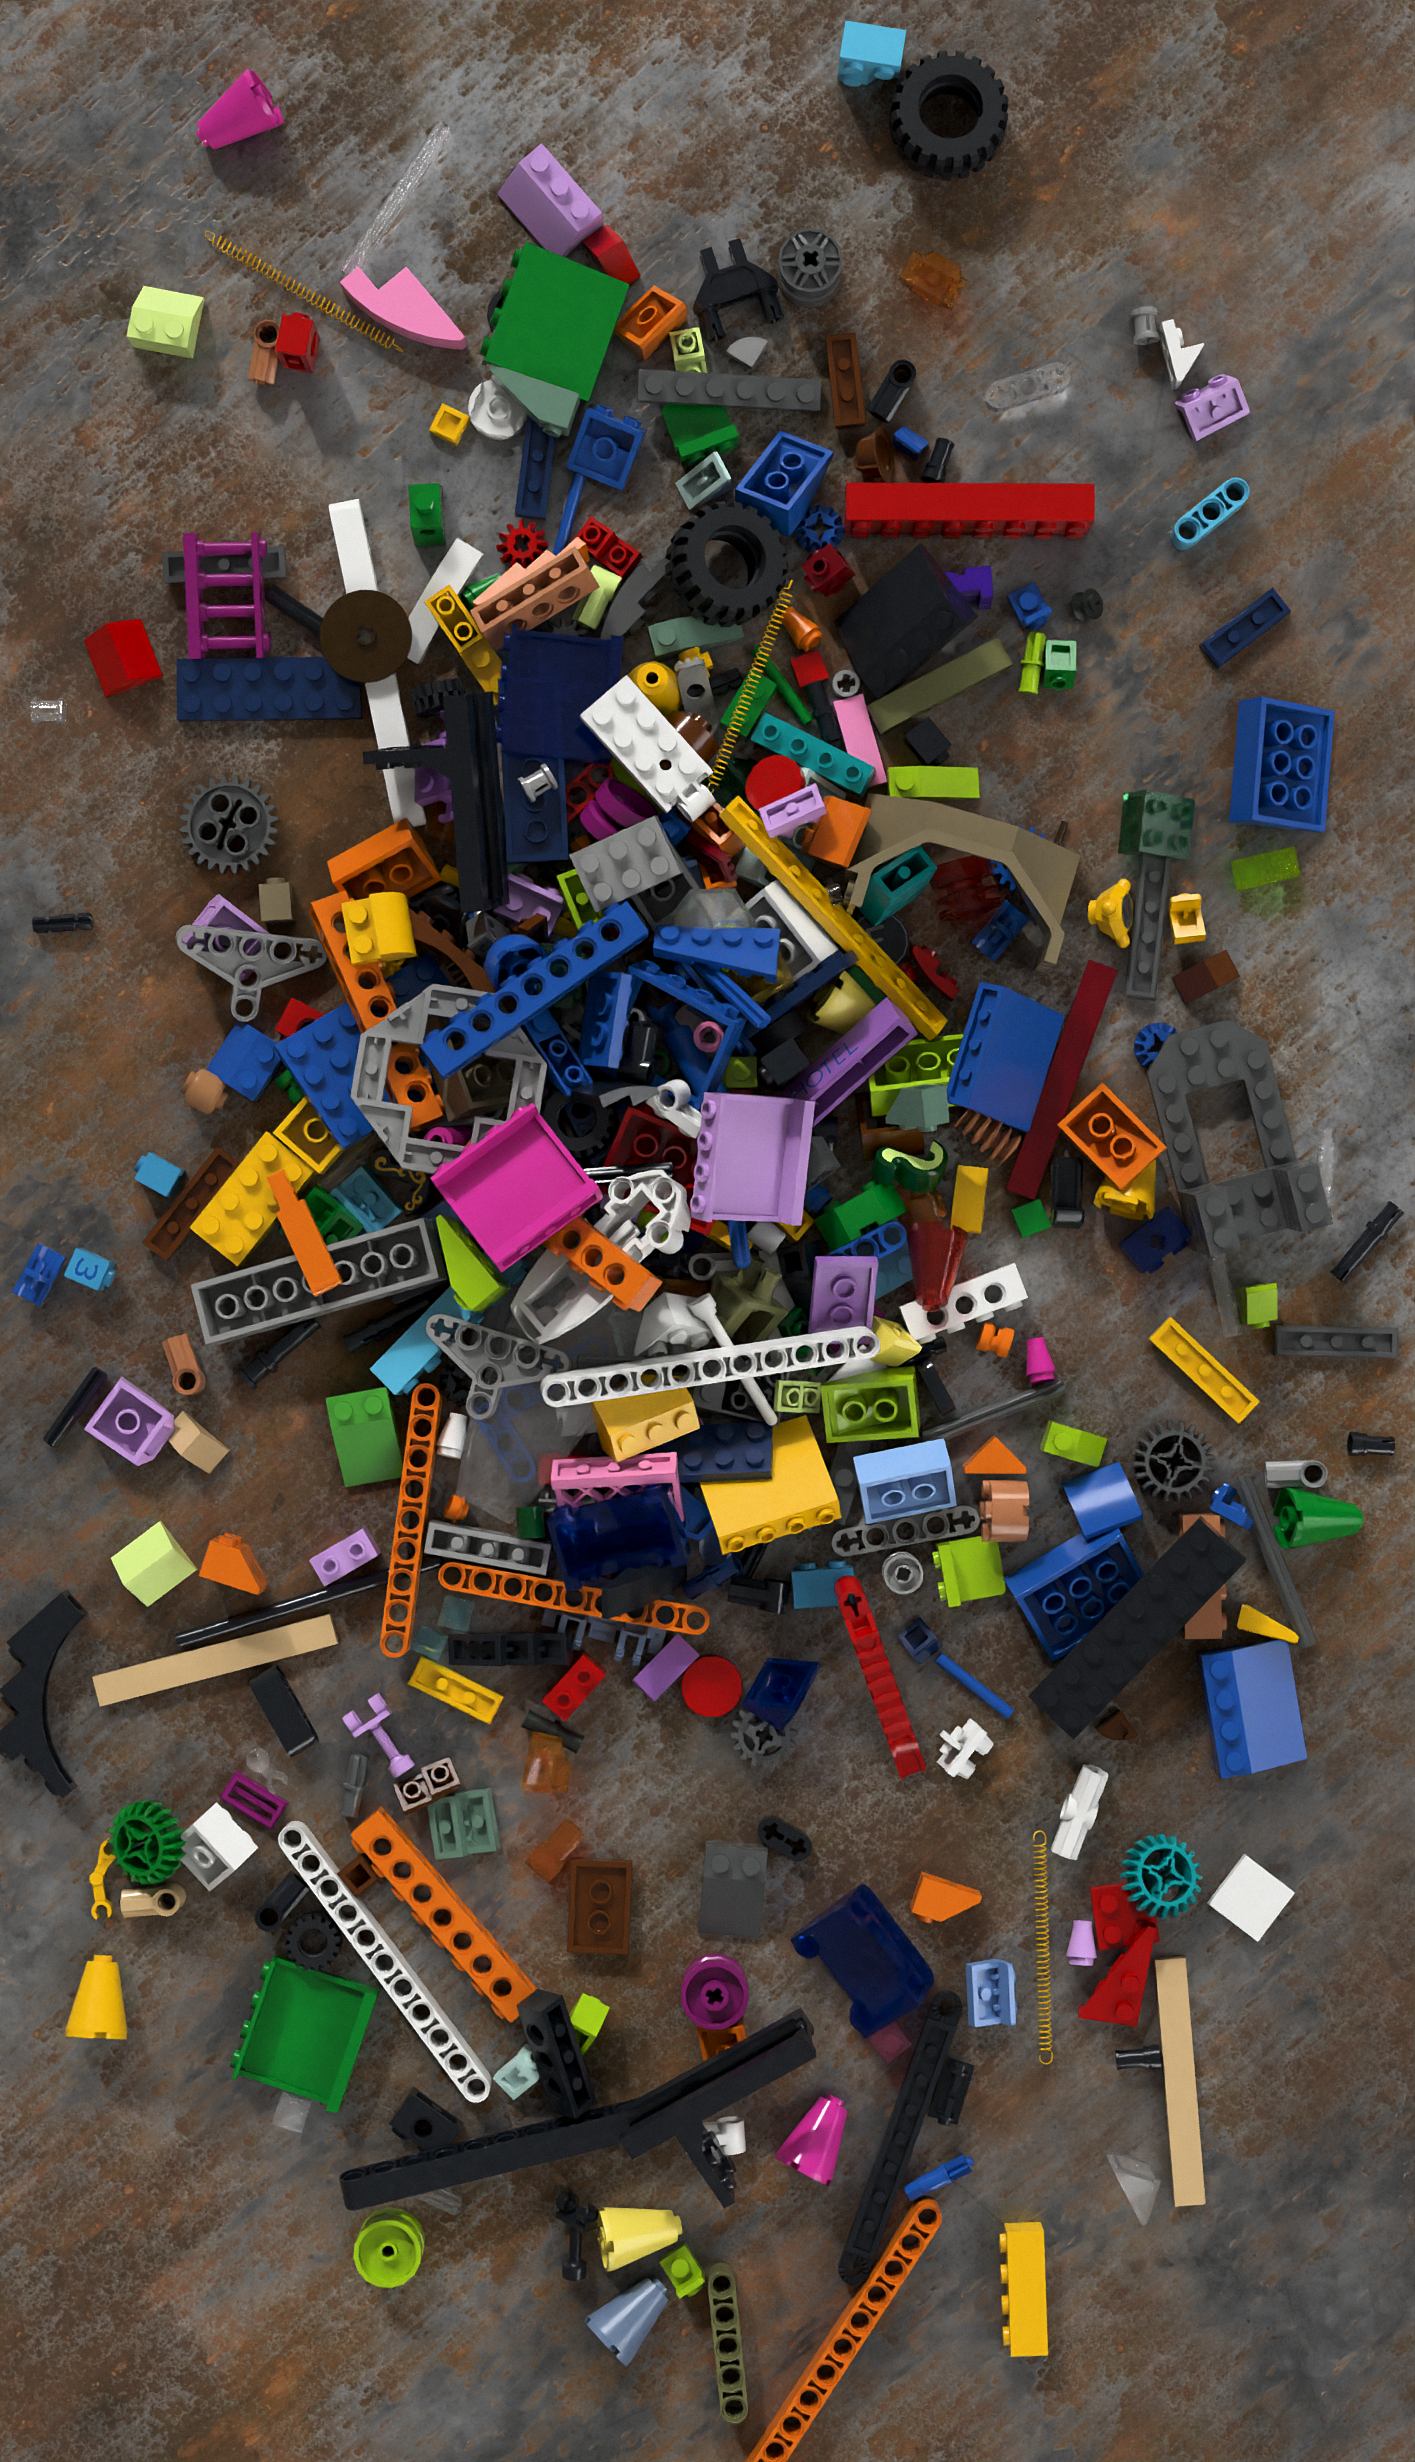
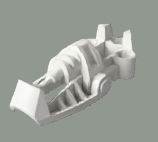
[510,1170,691,1345]

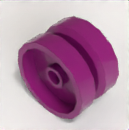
[580,779,660,841]
[681,1953,748,2030]

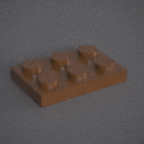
[567,1857,633,1955]

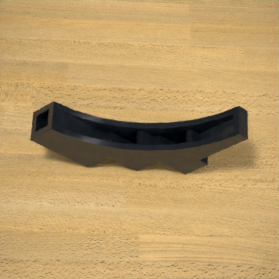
[0,1590,88,1799]

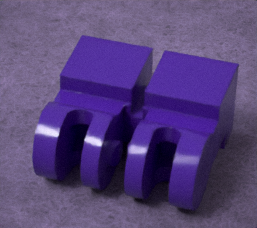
[944,566,993,610]

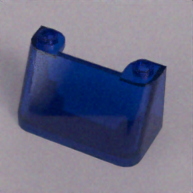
[547,1483,691,1592]
[790,1884,934,2039]

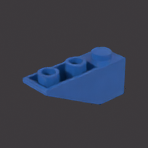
[520,1008,593,1097]

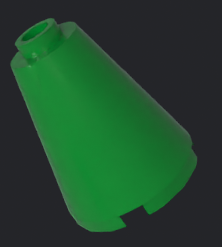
[1273,1487,1363,1549]

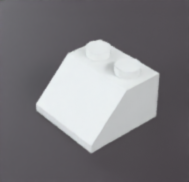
[180,1802,258,1892]

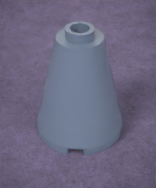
[583,2277,668,2367]

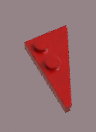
[1077,1922,1156,2027]

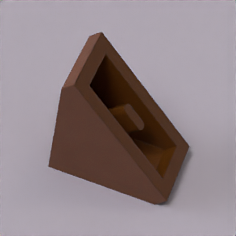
[1172,950,1240,1005]

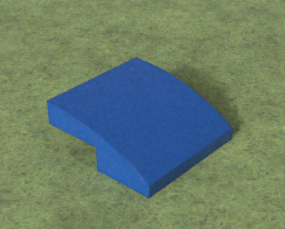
[1062,1462,1143,1540]

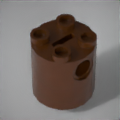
[659,710,719,770]

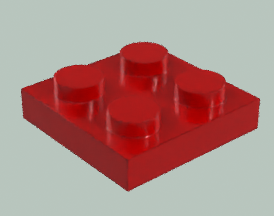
[1089,1880,1160,1951]

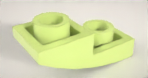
[669,327,707,373]
[773,1380,821,1413]

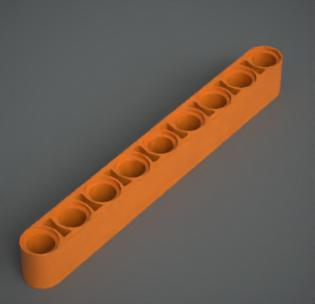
[380,1383,443,1658]
[438,1561,710,1635]

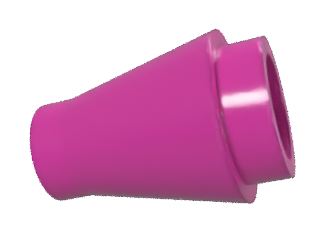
[1026,1337,1056,1384]

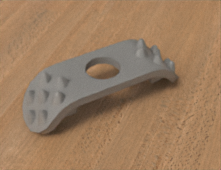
[674,657,719,735]

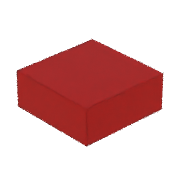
[790,649,829,690]

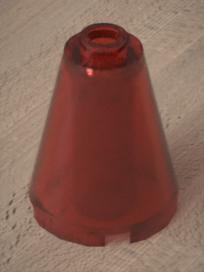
[907,1222,969,1312]

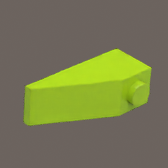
[886,766,980,801]

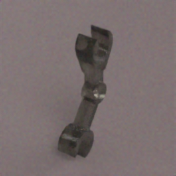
[818,873,844,906]

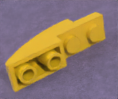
[424,584,513,706]

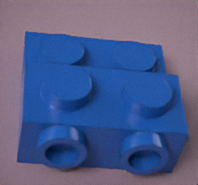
[566,404,647,490]

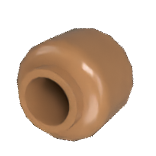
[181,1069,229,1114]

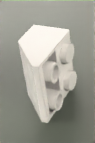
[634,1292,714,1358]

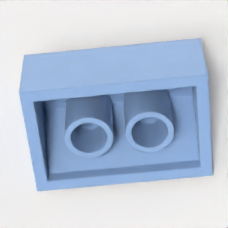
[853,1438,957,1524]

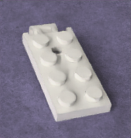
[580,675,716,822]

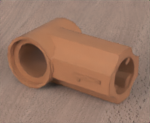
[247,320,280,386]
[162,1333,206,1395]

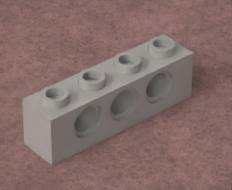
[424,1520,553,1575]

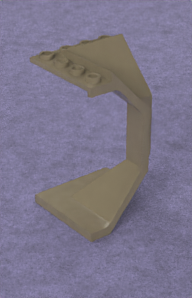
[841,793,1081,976]

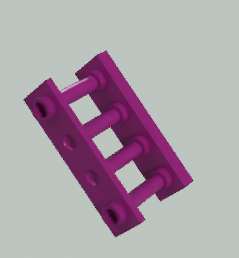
[183,532,271,659]

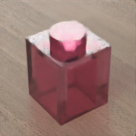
[867,2012,912,2064]

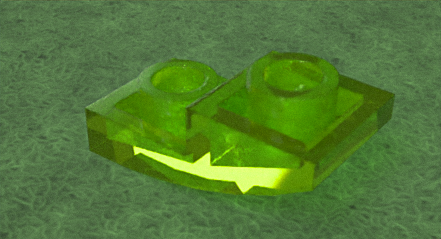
[1230,846,1301,891]

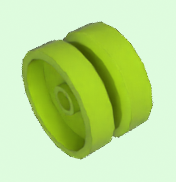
[353,2207,425,2288]

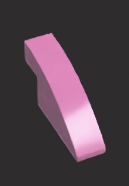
[340,267,468,350]

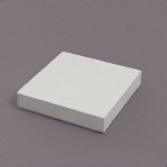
[1207,1854,1295,1942]

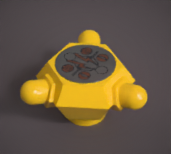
[1088,879,1133,948]

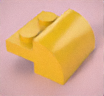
[341,892,417,966]

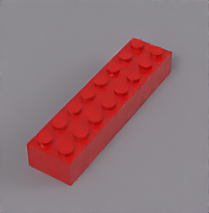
[844,483,1095,540]

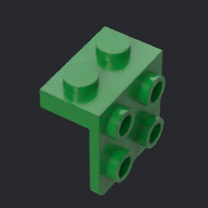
[662,404,739,467]

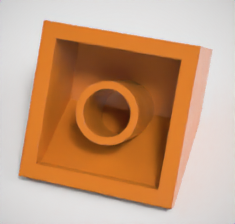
[800,796,872,868]
[199,1532,268,1595]

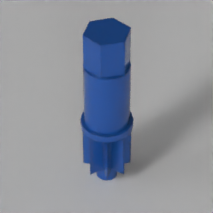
[904,2154,975,2202]

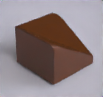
[337,1853,381,1898]

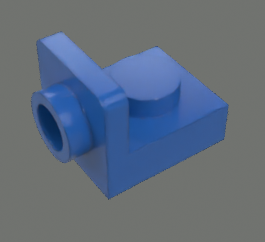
[1007,582,1053,631]
[1210,1483,1255,1531]

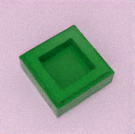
[1010,1198,1051,1238]

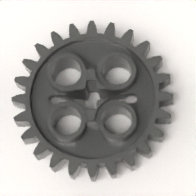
[179,775,280,875]

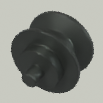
[1071,589,1103,622]

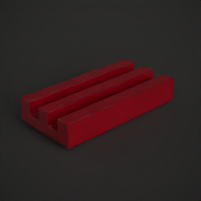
[686,830,738,883]

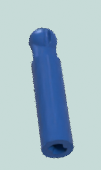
[646,1001,730,1097]

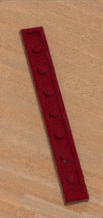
[1005,960,1118,1200]

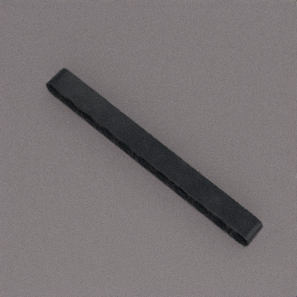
[339,2097,640,2210]

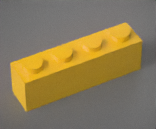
[999,2222,1048,2357]

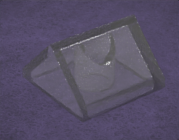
[667,888,756,929]
[1105,2151,1161,2226]

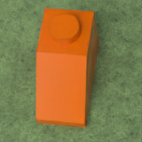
[910,1871,982,1923]

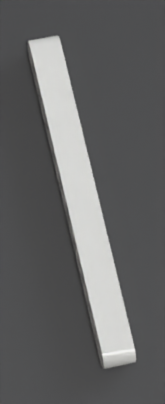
[329,499,427,827]
[540,1326,880,1407]
[278,1821,492,2103]

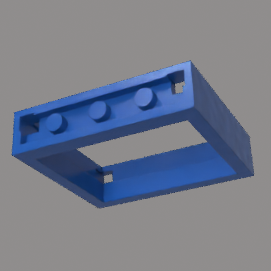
[595,960,747,1113]

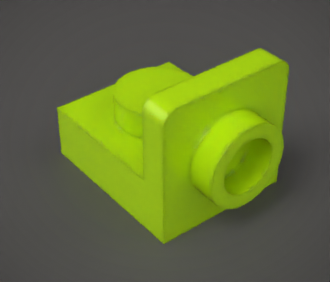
[659,2242,705,2299]

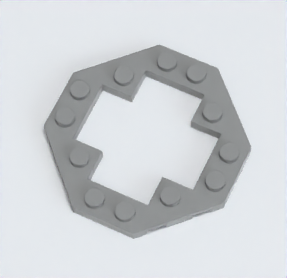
[350,983,547,1174]

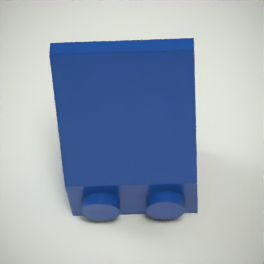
[735,430,834,537]

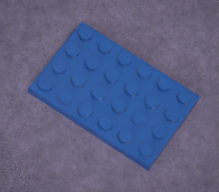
[274,953,451,1151]

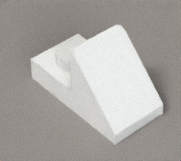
[1157,319,1205,390]

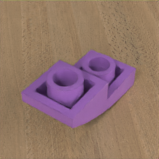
[632,1634,699,1702]

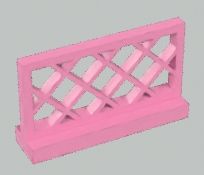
[551,1452,685,1528]

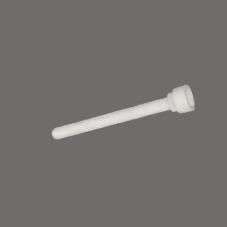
[689,1293,778,1426]

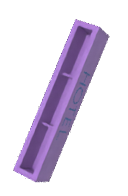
[776,997,918,1128]

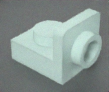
[493,2044,539,2100]

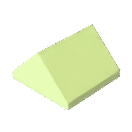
[111,1521,198,1607]

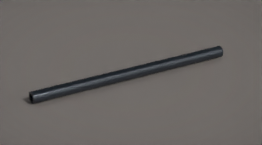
[175,1554,444,1648]

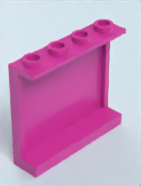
[430,1103,603,1273]

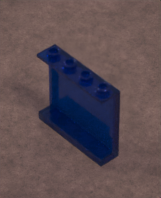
[496,624,624,765]

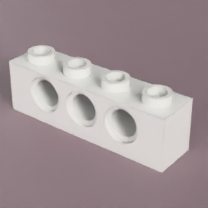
[898,1263,1028,1345]

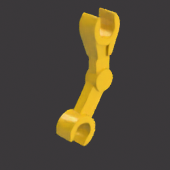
[89,1838,116,1920]

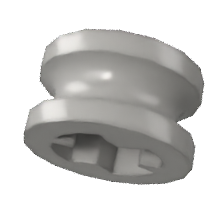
[832,670,860,699]

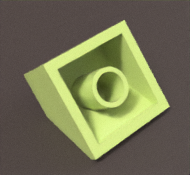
[127,286,204,359]

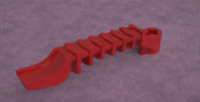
[834,1575,927,1779]

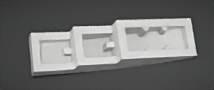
[408,538,484,664]

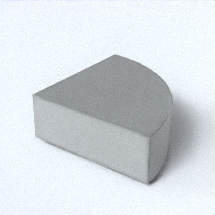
[726,337,768,370]

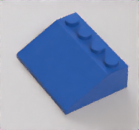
[1229,696,1335,833]
[1003,1528,1144,1662]
[1196,1639,1307,1779]

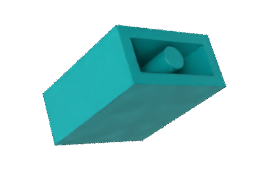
[858,845,938,927]

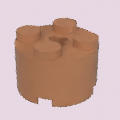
[978,1480,1029,1542]

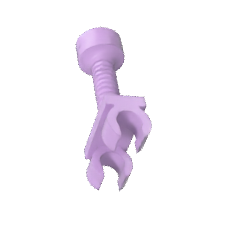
[342,1693,415,1779]

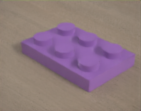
[808,1256,879,1344]

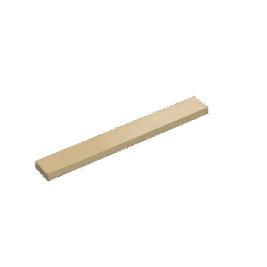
[92,1613,339,1707]
[1154,1956,1206,2207]

